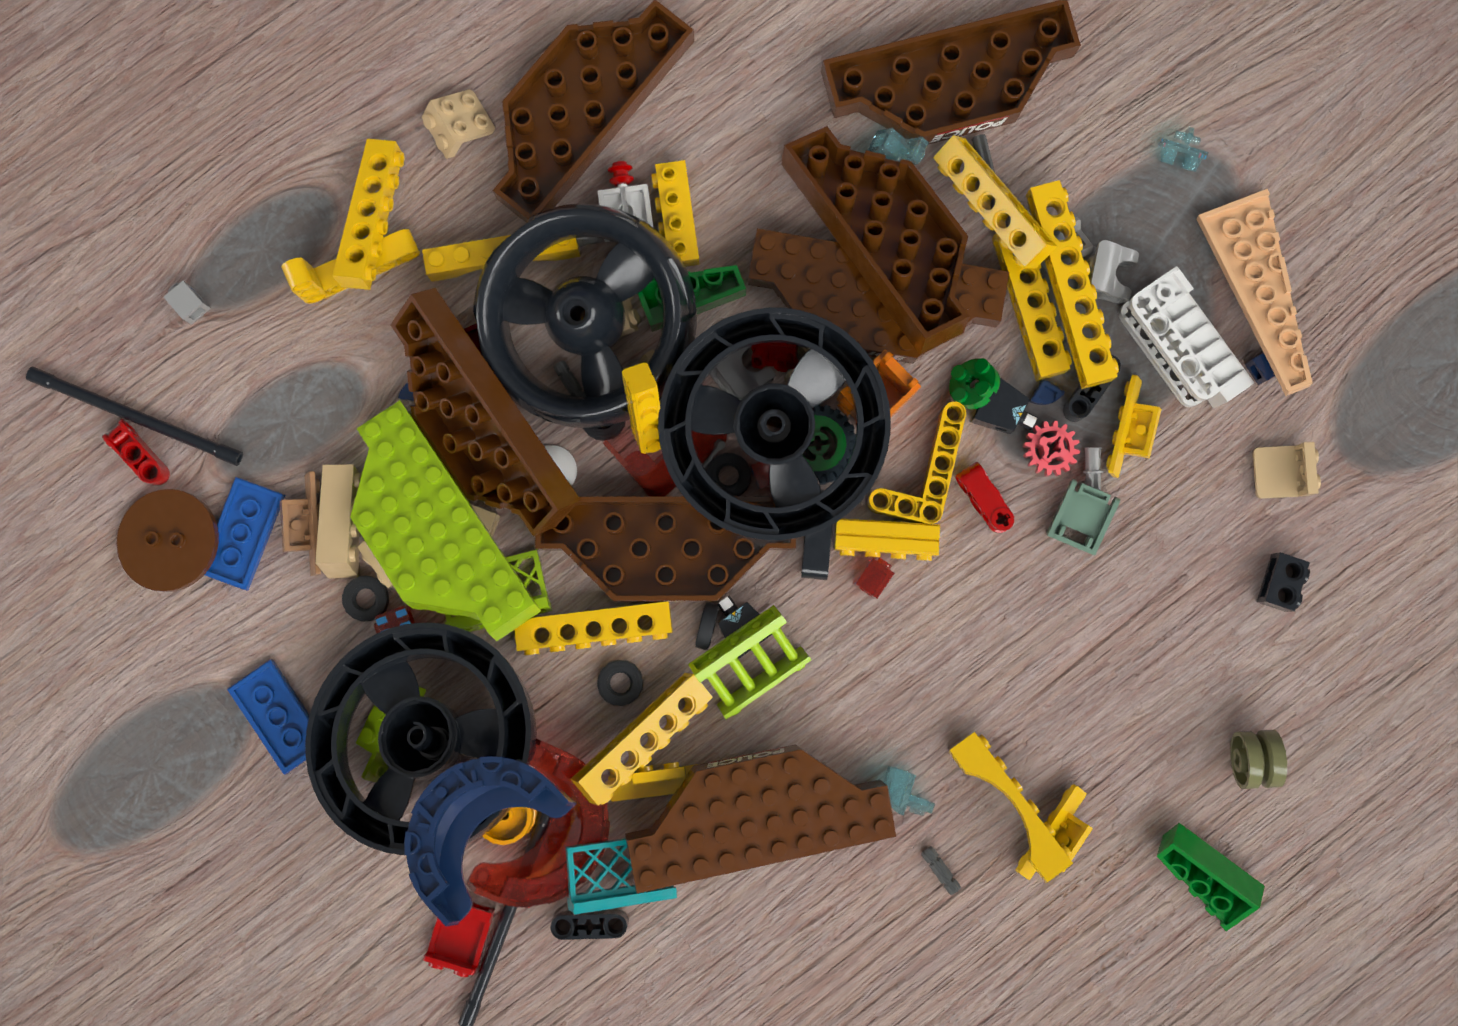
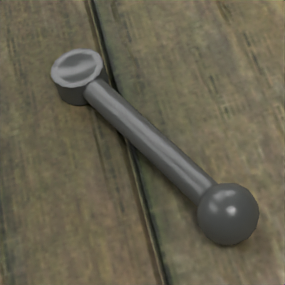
[703,439,725,470]

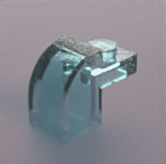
[868,128,929,165]
[883,765,935,816]

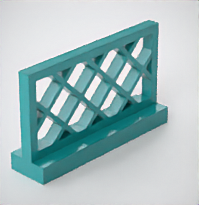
[566,838,677,915]

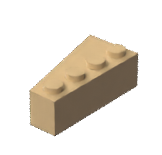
[315,464,362,579]

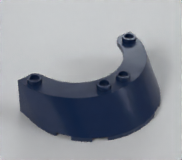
[404,756,577,926]

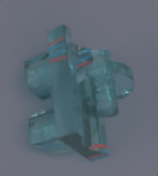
[1158,127,1209,172]

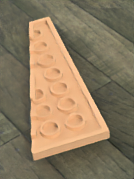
[1196,189,1313,396]

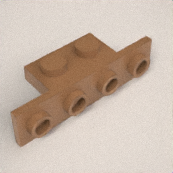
[280,471,321,576]

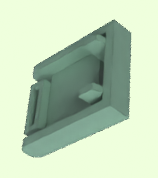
[1046,479,1121,556]

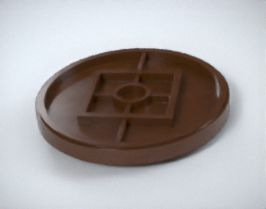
[117,489,219,592]

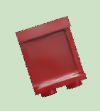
[423,902,496,977]

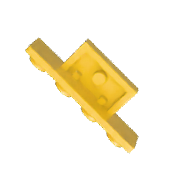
[1106,374,1162,478]
[608,762,703,802]
[1016,784,1093,880]

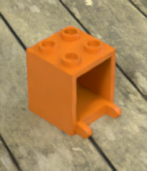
[837,349,922,427]

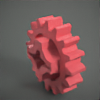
[1023,421,1080,477]

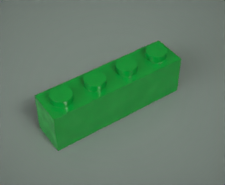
[637,265,746,332]
[1157,823,1265,932]

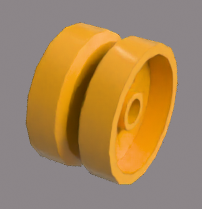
[483,807,538,845]

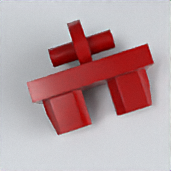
[751,342,799,372]

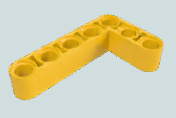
[281,229,420,304]
[867,401,966,524]

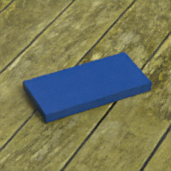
[205,477,286,591]
[227,659,310,775]

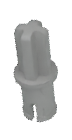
[1083,447,1104,490]

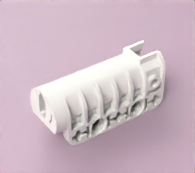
[1119,266,1254,409]

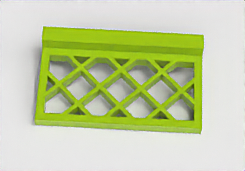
[445,549,552,632]

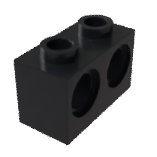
[1257,552,1310,612]

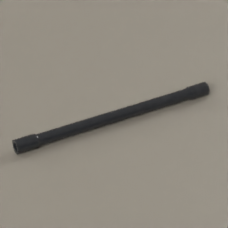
[26,366,243,466]
[458,811,553,1026]

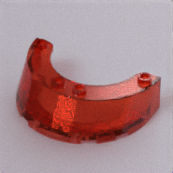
[466,739,610,908]

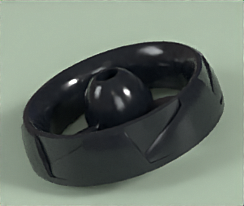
[473,204,697,428]
[658,307,891,540]
[305,623,537,856]

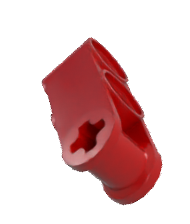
[102,419,170,486]
[955,462,1014,533]

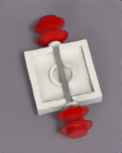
[598,161,653,242]

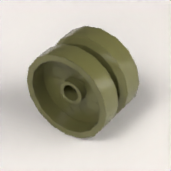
[1230,730,1287,789]

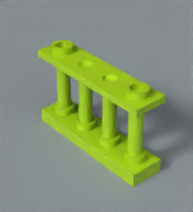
[688,605,811,720]

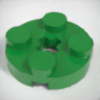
[949,358,1000,409]

